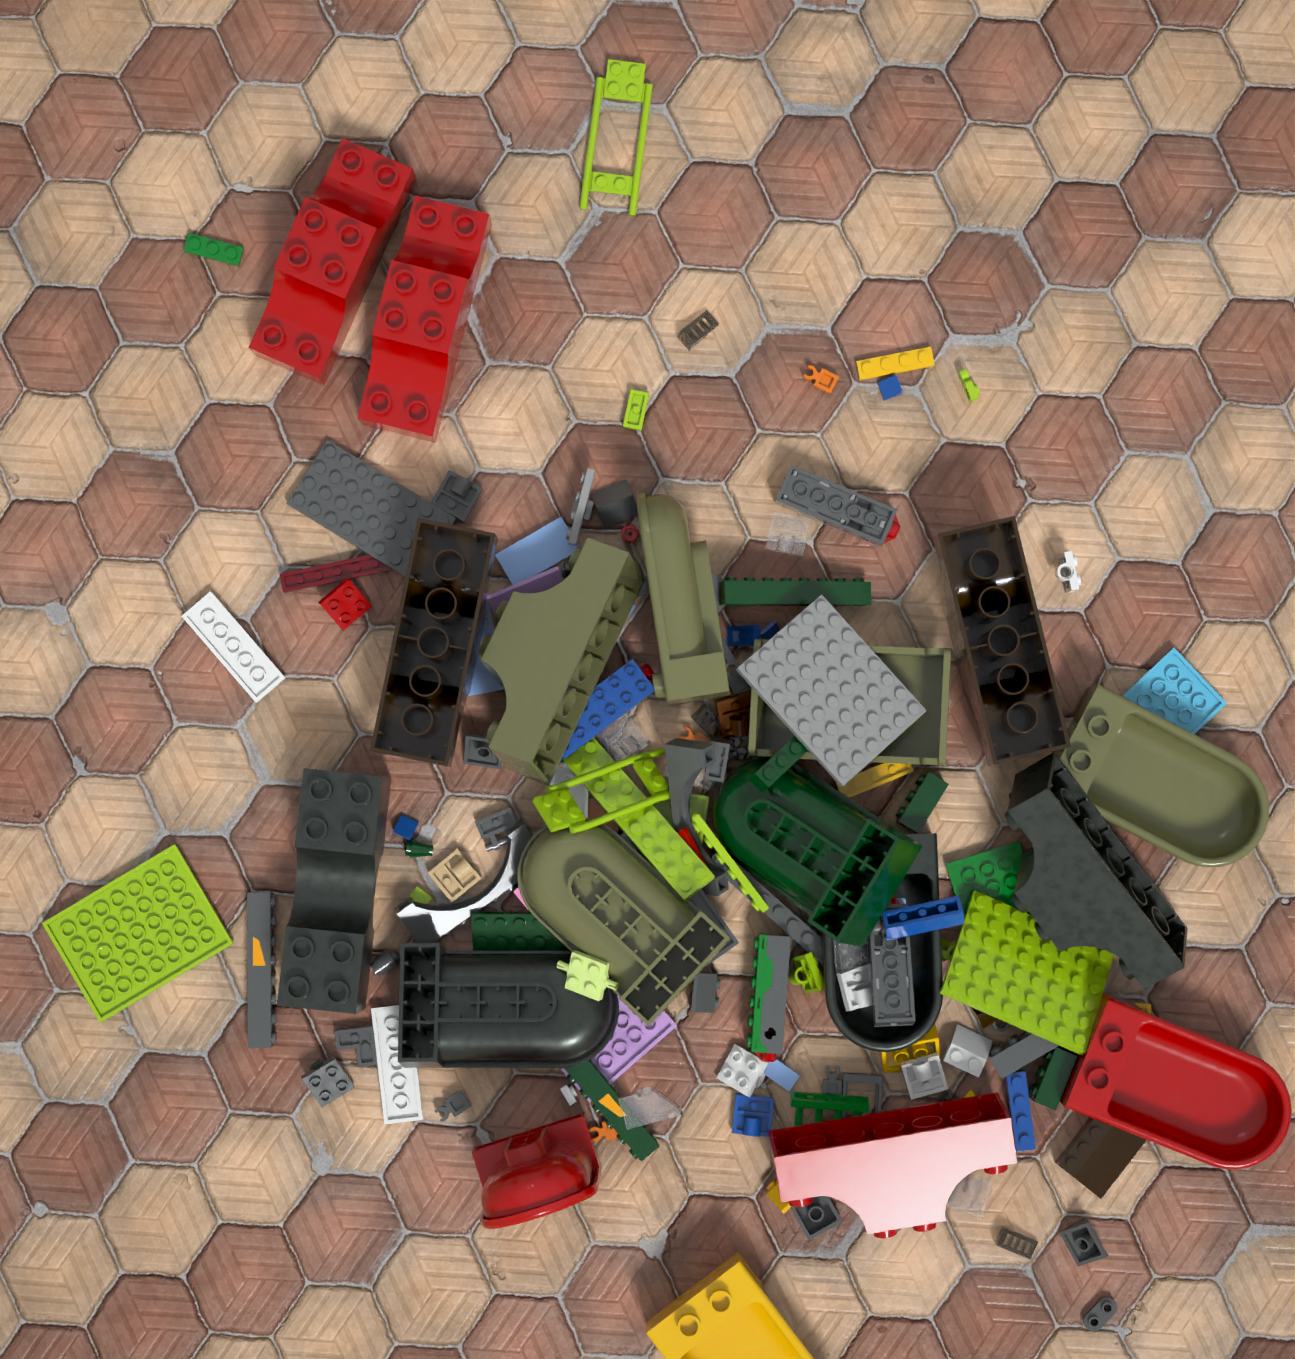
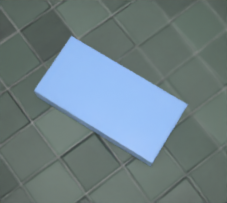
[764,1059,800,1091]

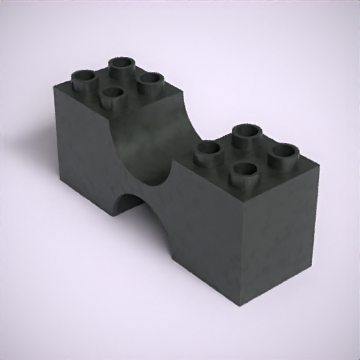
[277,768,391,1014]

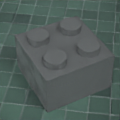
[790,1196,843,1241]

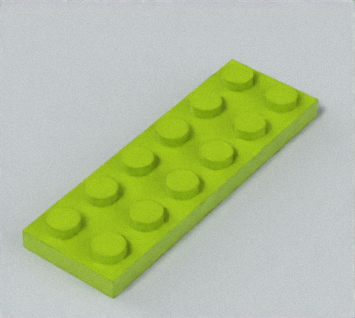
[692,814,769,913]

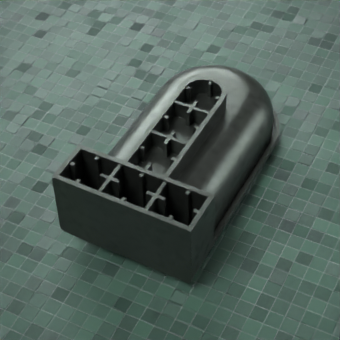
[823,833,943,1052]
[398,943,619,1068]

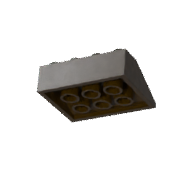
[1055,1117,1146,1199]

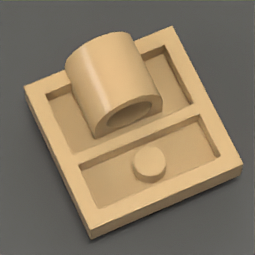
[428,848,482,903]

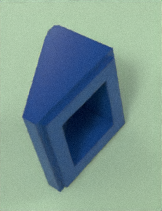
[878,375,903,400]
[760,621,781,640]
[393,815,419,840]

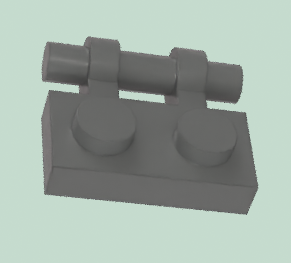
[475,807,517,852]

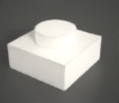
[560,1084,578,1106]

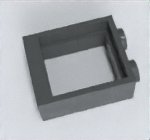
[704,735,732,782]
[842,1072,883,1118]

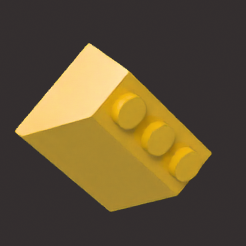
[880,1024,941,1073]

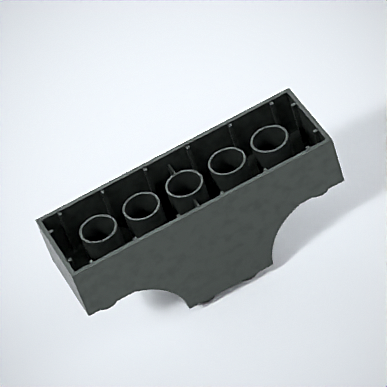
[1005,752,1188,989]

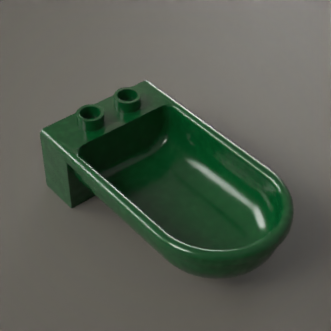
[713,757,922,947]

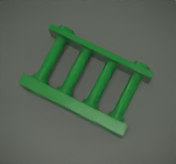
[790,1091,869,1126]

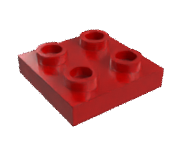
[318,577,372,631]

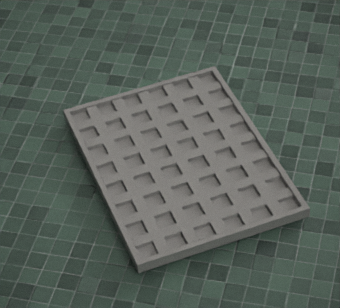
[736,595,927,787]

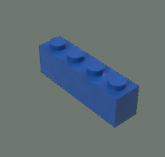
[882,896,964,940]
[1004,1070,1036,1152]

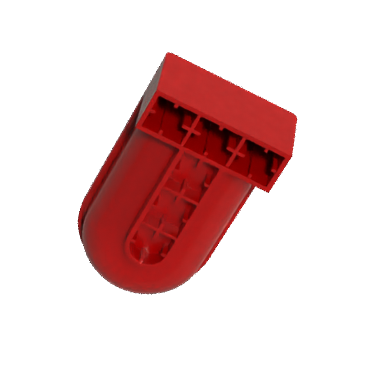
[1060,991,1292,1169]
[472,1112,602,1229]

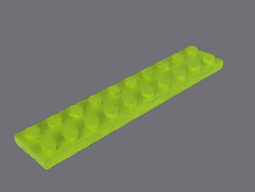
[563,738,715,902]

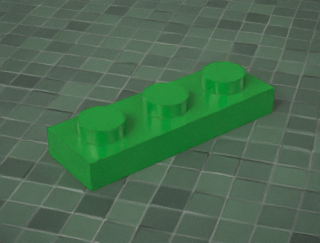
[183,233,244,267]

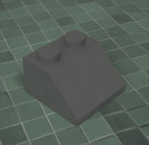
[690,972,721,1013]

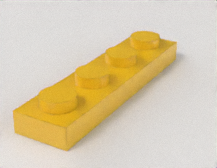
[856,347,935,381]
[835,763,914,798]

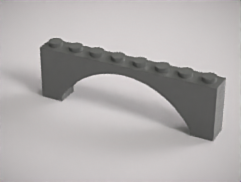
[665,738,729,896]
[395,820,533,943]

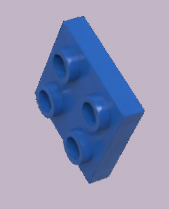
[732,1094,774,1137]

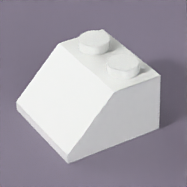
[941,1024,992,1078]

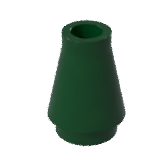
[405,839,433,858]

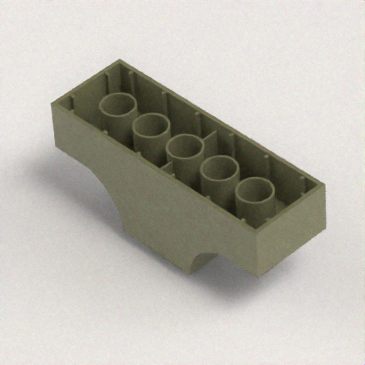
[478,538,645,786]

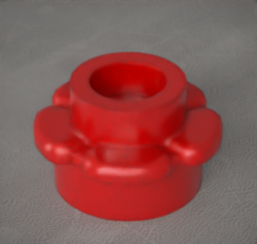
[621,524,640,543]

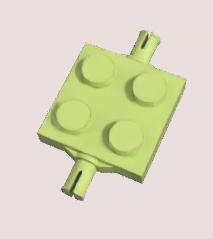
[557,950,619,1001]

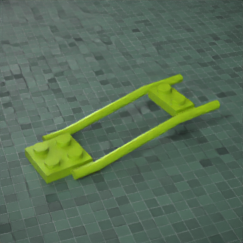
[579,59,653,216]
[533,748,670,834]

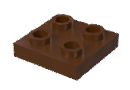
[714,690,751,737]

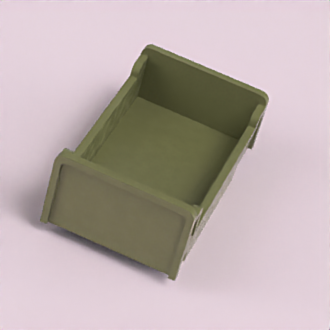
[748,639,954,767]

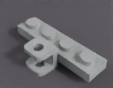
[566,468,595,546]

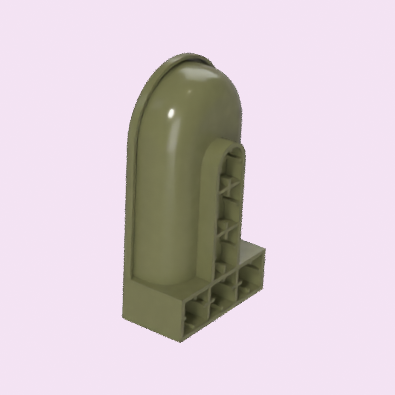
[636,490,731,706]
[1055,684,1269,868]
[518,818,730,1026]

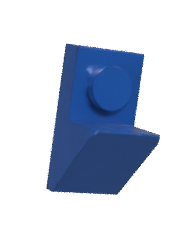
[727,625,760,646]

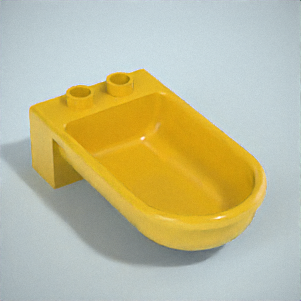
[645,1252,814,1359]

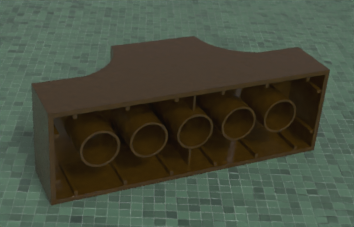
[933,516,1071,766]
[370,518,498,767]

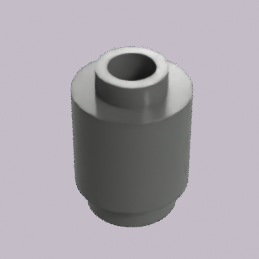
[370,949,400,976]

